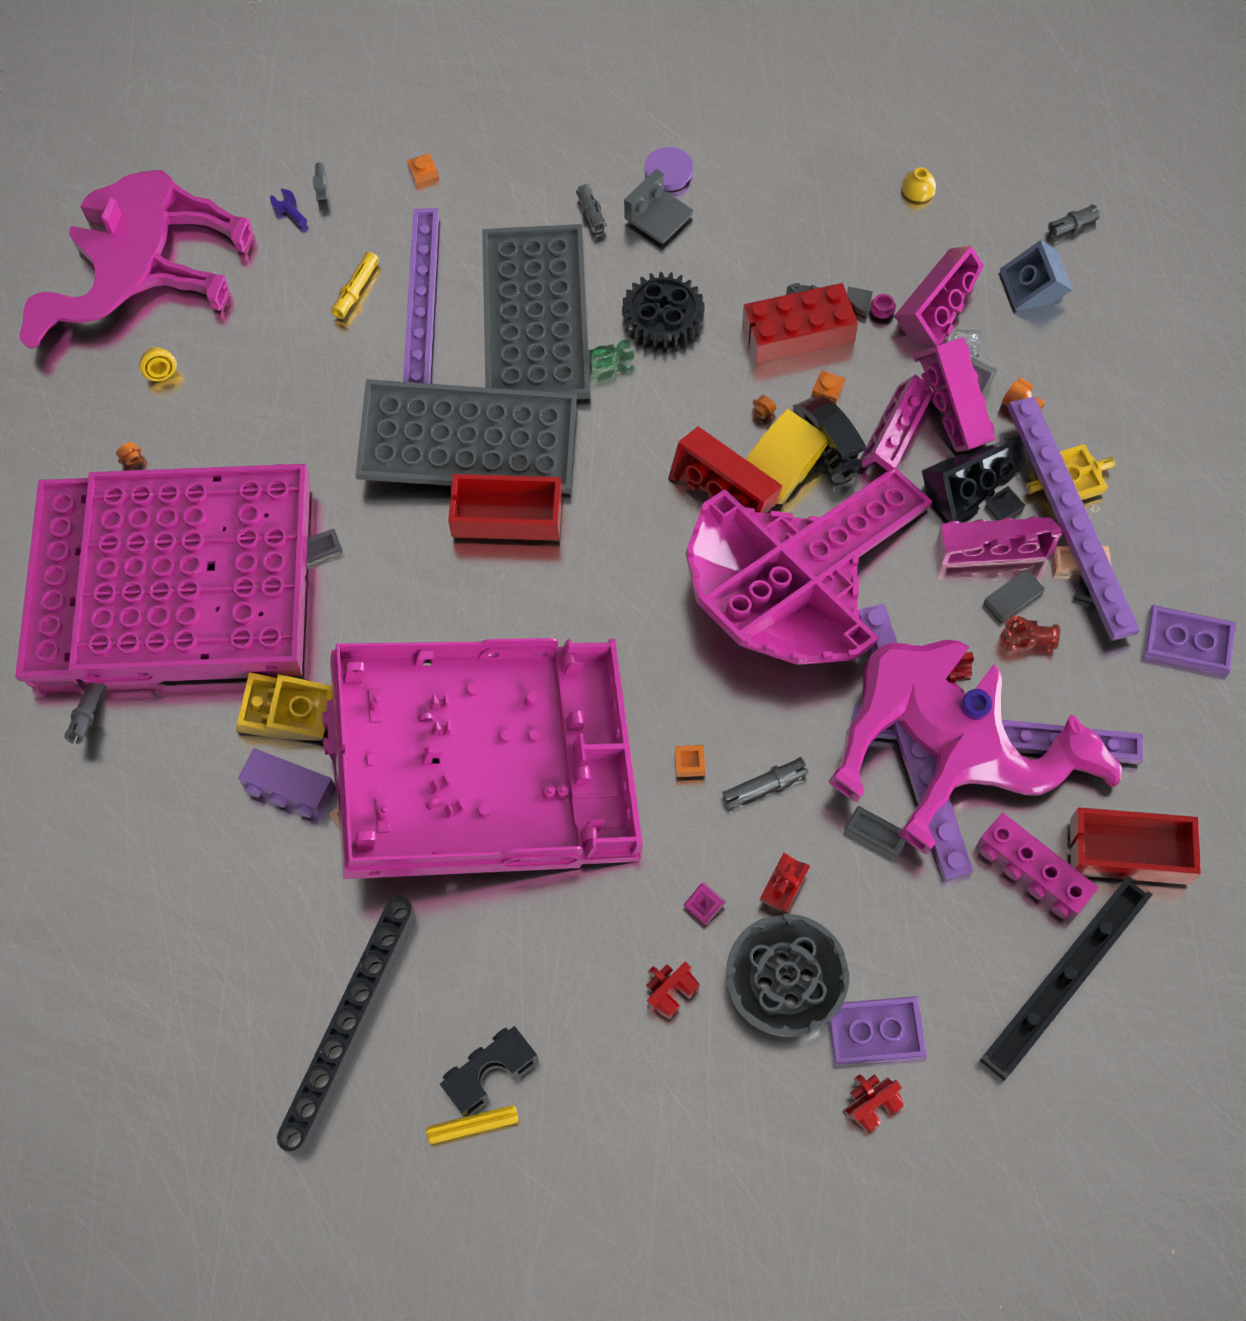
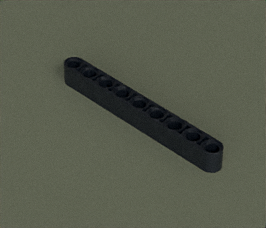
[277,896,416,1157]

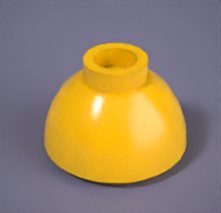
[901,167,936,202]
[139,347,176,382]

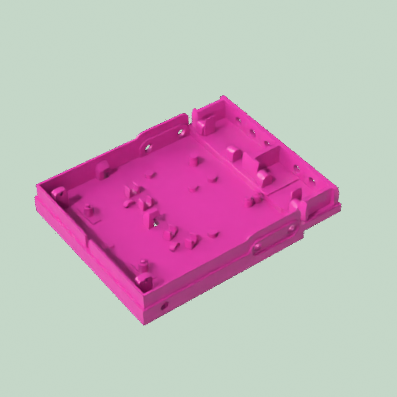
[15,464,310,688]
[330,638,643,879]

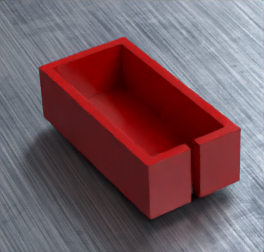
[742,283,858,364]
[448,474,562,541]
[1070,807,1201,885]

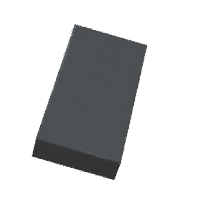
[306,529,344,566]
[984,569,1045,622]
[843,806,906,861]

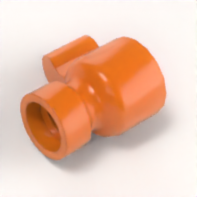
[1001,377,1046,410]

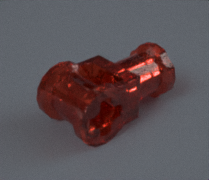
[999,616,1060,651]

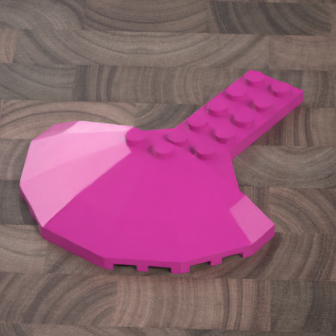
[685,468,933,665]

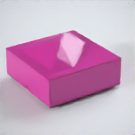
[683,882,726,925]

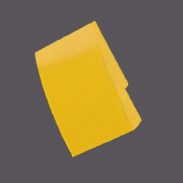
[746,409,829,505]
[236,672,332,740]

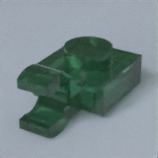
[589,339,634,373]

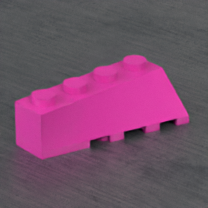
[894,245,984,348]
[912,337,996,452]
[938,516,1062,566]

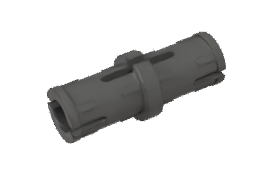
[576,184,607,233]
[1048,204,1100,238]

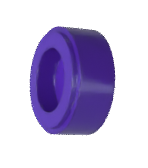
[961,689,992,720]

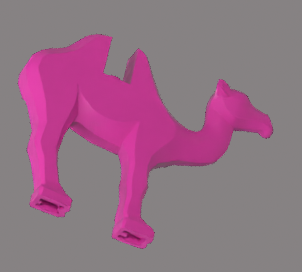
[19,170,253,349]
[828,640,1122,854]

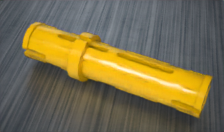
[330,252,379,319]

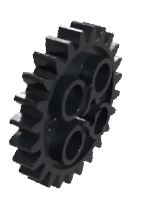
[622,272,705,347]

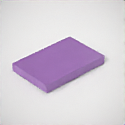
[1143,605,1236,676]
[828,996,927,1067]

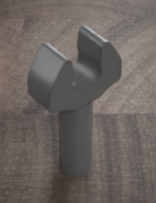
[313,162,327,201]

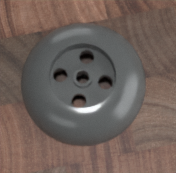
[726,914,850,1037]

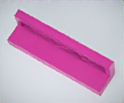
[860,374,934,472]

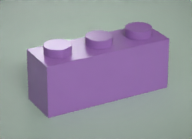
[238,748,335,818]

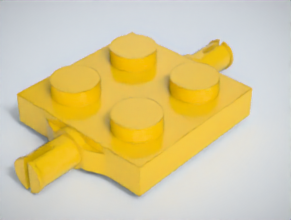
[1026,444,1115,500]

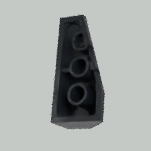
[922,435,1027,522]

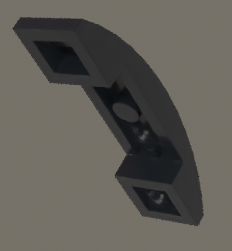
[793,395,866,460]

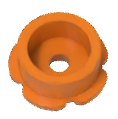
[752,395,777,419]
[116,442,141,466]

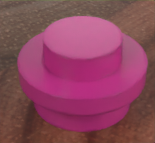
[870,294,896,319]

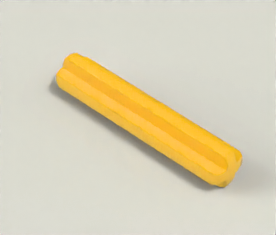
[426,1105,518,1144]

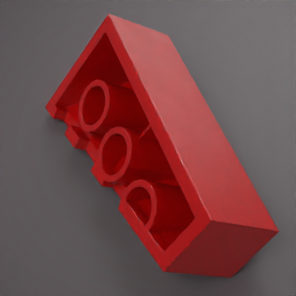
[668,426,783,513]

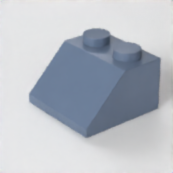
[1000,240,1073,311]

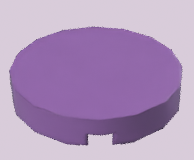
[645,147,693,191]

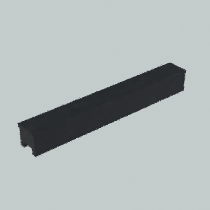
[979,876,1153,1082]

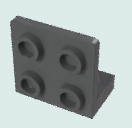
[624,169,693,244]

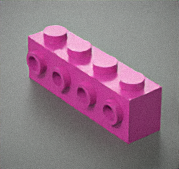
[976,812,1099,922]

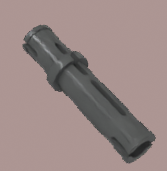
[64,683,105,744]
[722,757,808,809]

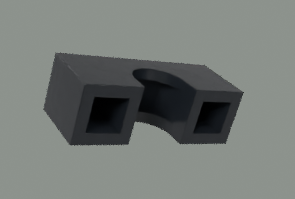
[440,1026,539,1117]

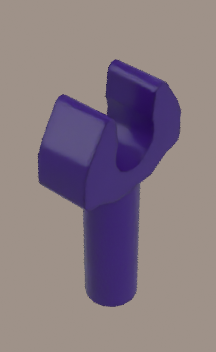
[270,188,307,227]

